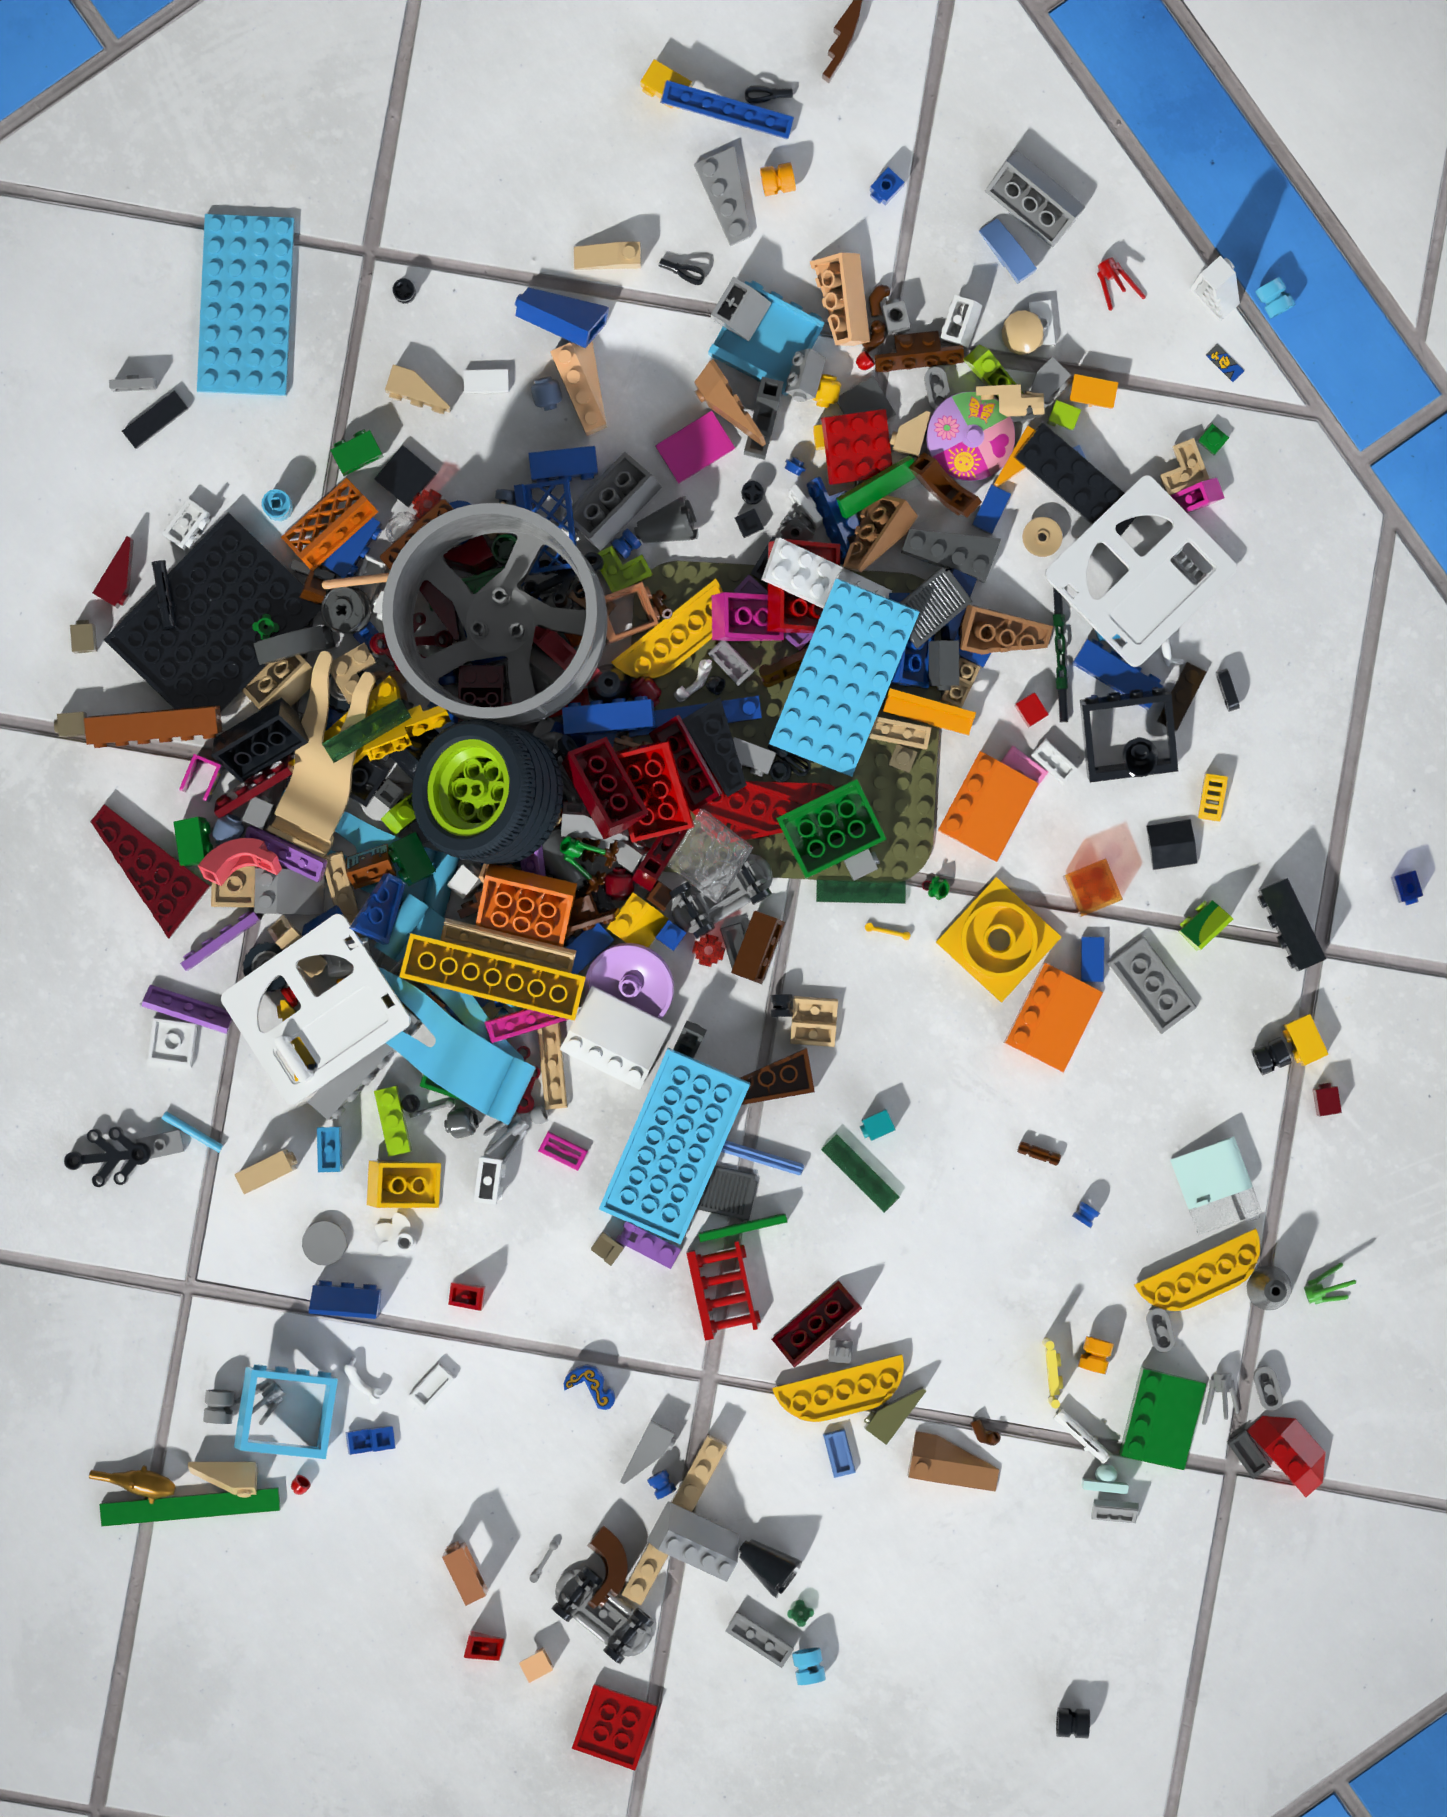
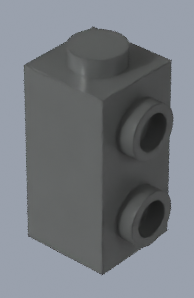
[929,640,959,691]

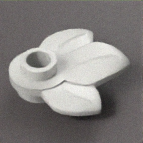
[375,1212,416,1257]

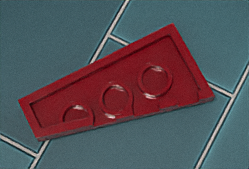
[214,752,294,818]

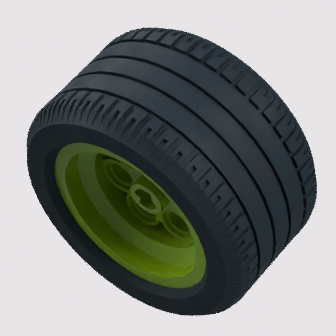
[412,719,563,865]

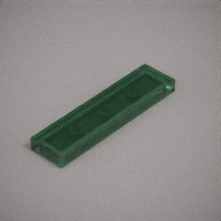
[322,698,412,763]
[816,880,906,904]
[821,1134,900,1213]

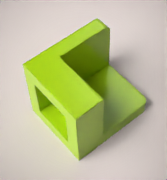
[1047,400,1081,430]

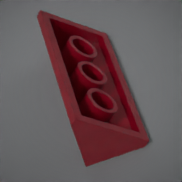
[649,715,722,812]
[771,1280,862,1368]

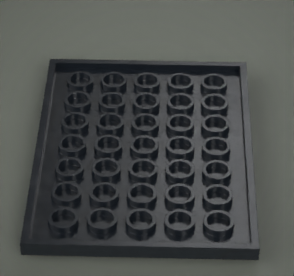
[104,512,322,712]

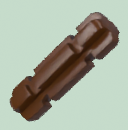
[1017,1142,1061,1166]

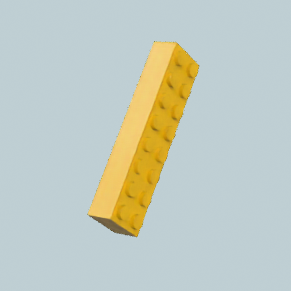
[399,933,586,1021]

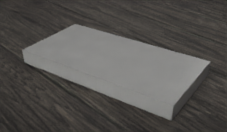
[1108,936,1197,1034]

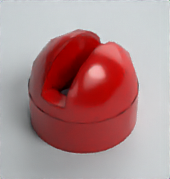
[856,350,875,370]
[291,1475,311,1495]

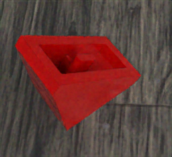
[448,1283,486,1311]
[464,1631,504,1661]

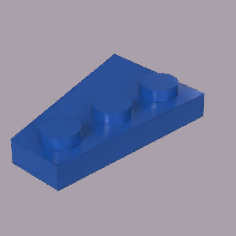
[349,874,406,945]

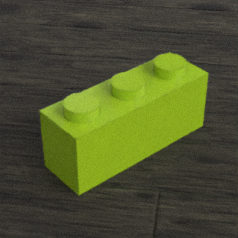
[374,1086,412,1157]

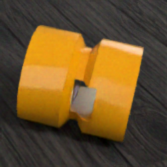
[760,162,796,197]
[1078,1336,1114,1374]

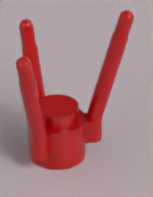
[1097,257,1146,311]

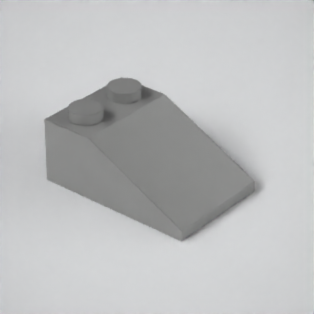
[254,868,325,915]

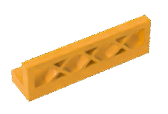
[883,688,976,736]

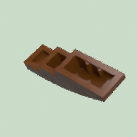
[822,0,863,83]

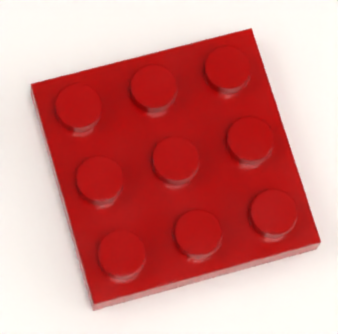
[821,409,892,485]
[572,1684,657,1771]

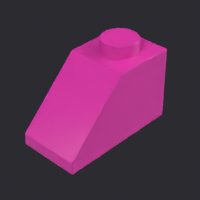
[1170,477,1225,513]

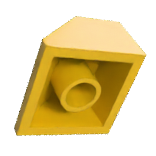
[607,893,669,948]

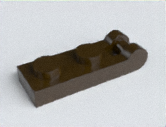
[759,647,808,687]

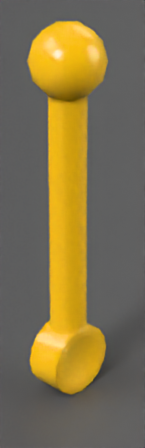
[865,923,911,940]

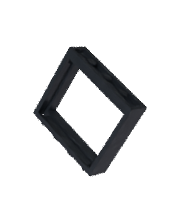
[1080,687,1178,783]

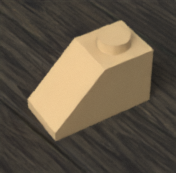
[890,411,931,458]

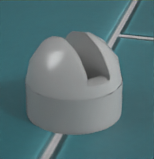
[530,1105,548,1124]

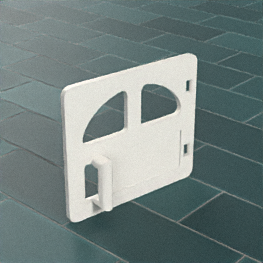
[1045,476,1237,667]
[221,914,411,1105]

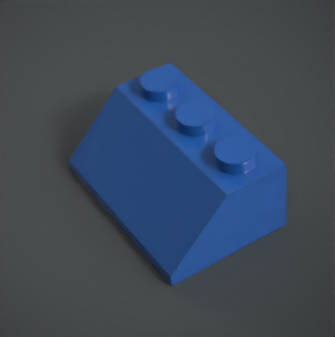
[309,1280,382,1319]

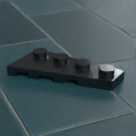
[682,697,747,797]

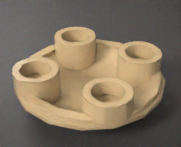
[1002,310,1043,355]

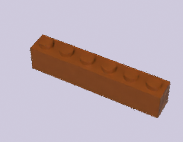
[84,705,223,748]

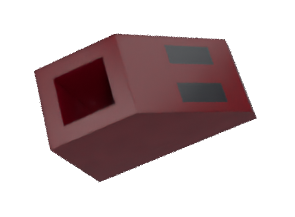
[443,535,498,575]

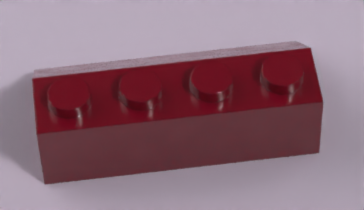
[562,737,649,839]

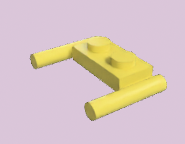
[1042,1338,1063,1409]

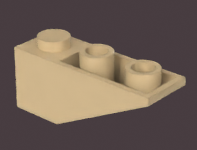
[385,364,451,414]

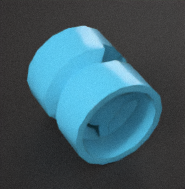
[1255,277,1295,319]
[262,489,293,521]
[792,1647,826,1685]

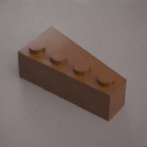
[740,1048,815,1105]

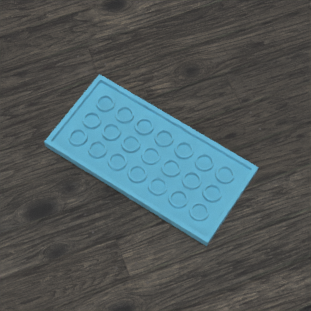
[197,214,295,396]
[769,578,920,777]
[599,1048,750,1245]

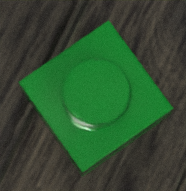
[1197,423,1229,455]

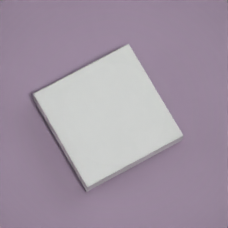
[147,1017,198,1067]

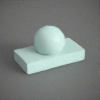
[1081,1464,1129,1494]

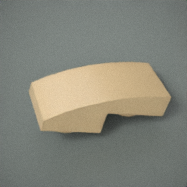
[940,658,981,708]

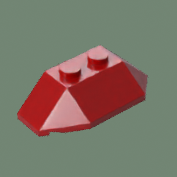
[1246,1415,1326,1497]

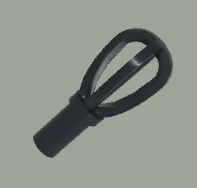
[745,85,793,104]
[658,258,705,285]
[767,744,811,776]

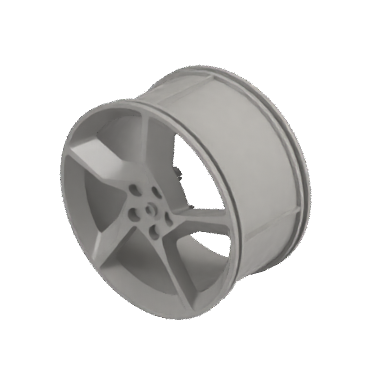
[382,503,608,727]

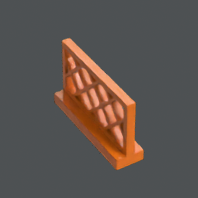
[281,477,378,571]

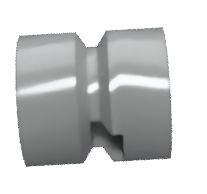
[203,1389,235,1424]

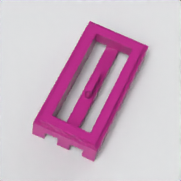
[538,1131,588,1171]

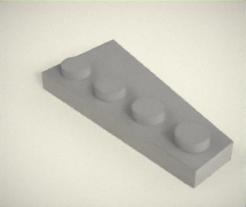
[694,146,751,246]

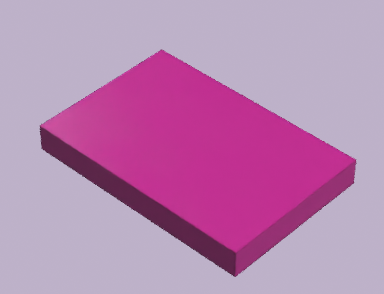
[655,411,735,484]

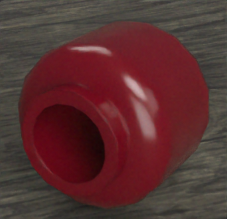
[629,675,661,707]
[605,867,634,901]

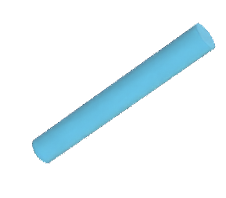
[162,1111,224,1153]

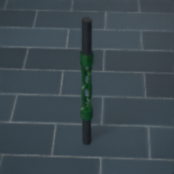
[1053,587,1068,723]

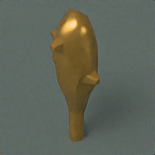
[89,1465,176,1504]

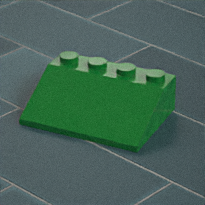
[776,779,887,879]
[1119,1367,1206,1470]

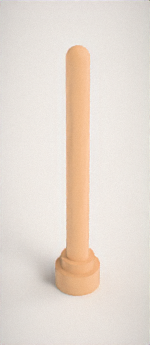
[322,573,389,589]

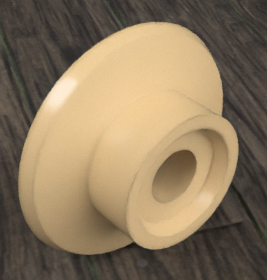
[1022,517,1062,557]

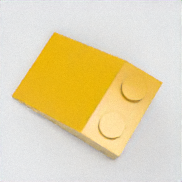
[367,1160,441,1208]

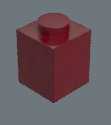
[1313,1082,1342,1116]

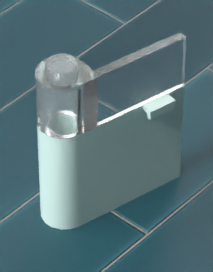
[1170,1136,1262,1235]

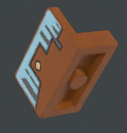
[346,844,396,889]

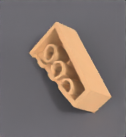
[810,252,870,346]
[550,341,607,436]

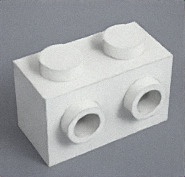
[941,295,982,348]
[474,1156,506,1205]

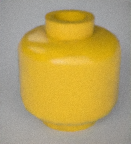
[812,374,841,408]

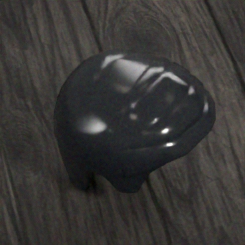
[1122,737,1158,777]

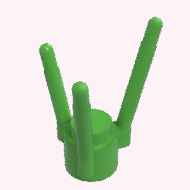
[1304,1263,1357,1305]

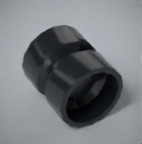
[1251,1037,1292,1076]
[1056,1708,1090,1739]

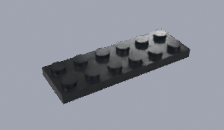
[1014,423,1136,536]

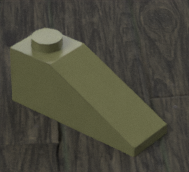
[864,1387,926,1445]

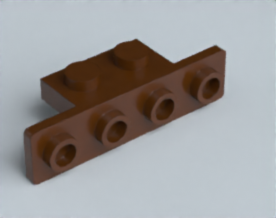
[875,331,964,372]
[380,499,454,570]
[566,893,620,937]

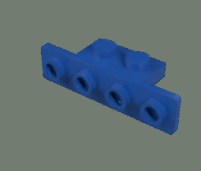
[806,476,860,565]

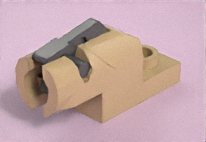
[976,384,1044,422]

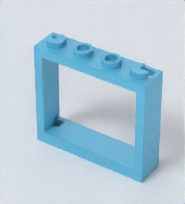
[234,1364,338,1459]

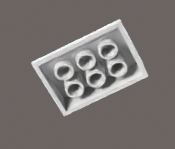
[560,986,672,1090]

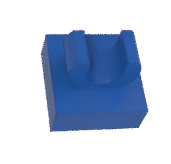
[353,621,379,651]

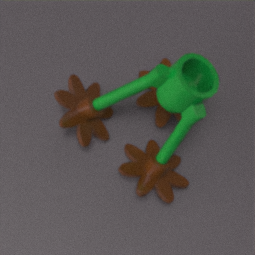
[560,836,619,895]

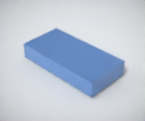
[823,1428,856,1478]

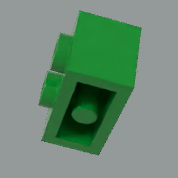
[330,429,384,476]
[173,817,214,867]

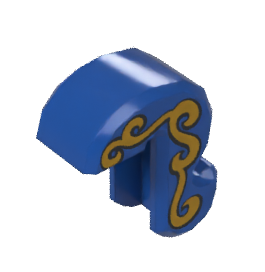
[563,1364,615,1410]

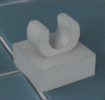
[828,1339,853,1364]

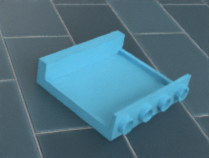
[708,281,824,396]

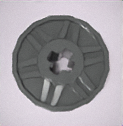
[321,587,372,634]

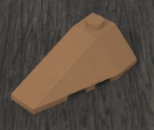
[694,359,766,446]
[843,495,918,572]
[958,604,1053,654]
[907,1431,999,1491]

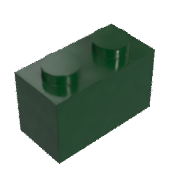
[388,832,436,886]

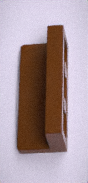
[731,911,785,985]

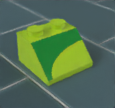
[1178,900,1233,951]

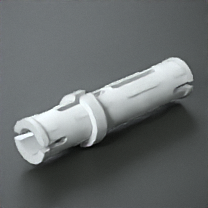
[1053,1408,1112,1464]

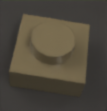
[889,744,917,773]

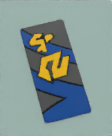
[1206,344,1244,382]

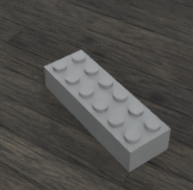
[308,1002,421,1120]

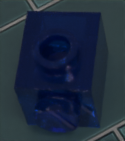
[1391,870,1423,905]

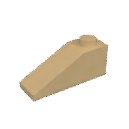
[574,242,641,270]
[188,1462,258,1498]

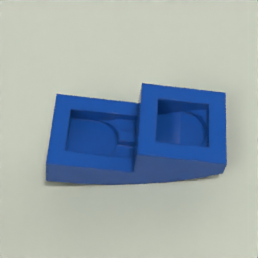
[345,1426,396,1455]

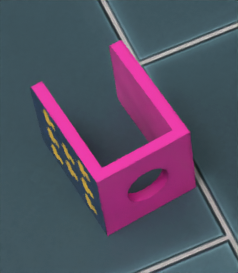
[179,754,224,802]

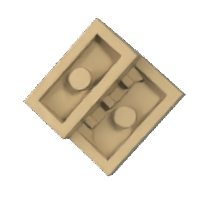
[790,996,838,1047]

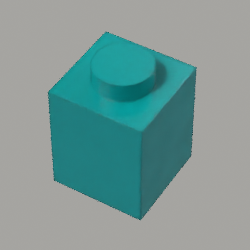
[860,1109,896,1141]

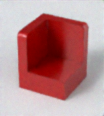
[1014,693,1049,728]

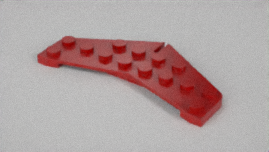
[689,753,835,844]

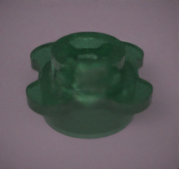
[787,1600,814,1627]

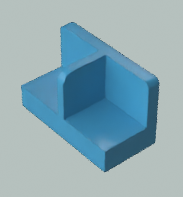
[317,1126,343,1172]

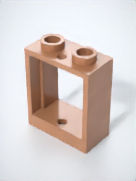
[604,582,660,645]
[442,1541,488,1606]

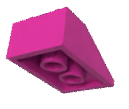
[712,592,784,641]

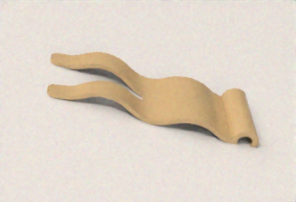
[267,651,375,858]

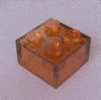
[1062,858,1123,917]

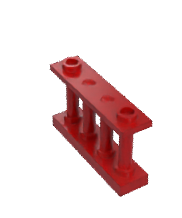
[686,1240,761,1341]

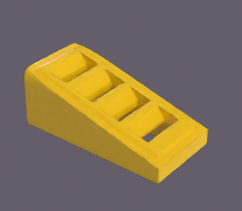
[1198,774,1228,822]

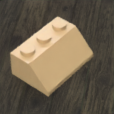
[242,655,313,710]

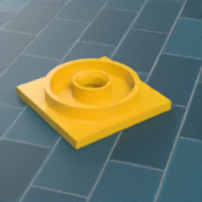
[936,877,1062,1003]

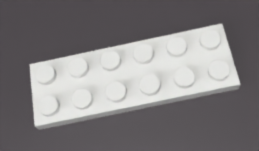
[761,537,892,608]

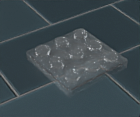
[667,809,754,903]

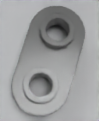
[924,367,951,410]
[1146,1308,1175,1352]
[1253,1366,1283,1411]

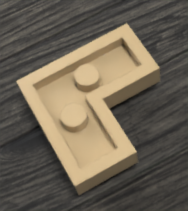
[1160,438,1210,495]
[330,643,376,704]

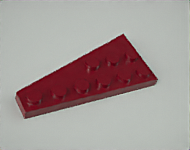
[90,804,211,939]

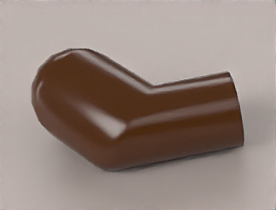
[868,284,890,317]
[862,320,886,353]
[651,590,673,619]
[970,1419,1001,1446]

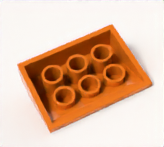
[938,751,1039,862]
[476,864,577,947]
[1004,963,1103,1073]

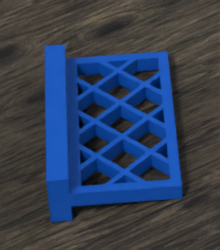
[514,478,577,575]

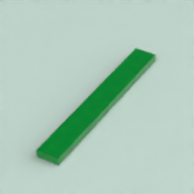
[99,1487,281,1527]

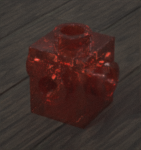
[412,489,442,519]
[692,934,725,967]

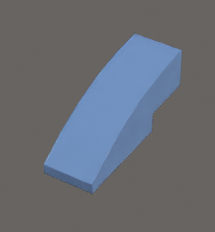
[979,218,1037,284]

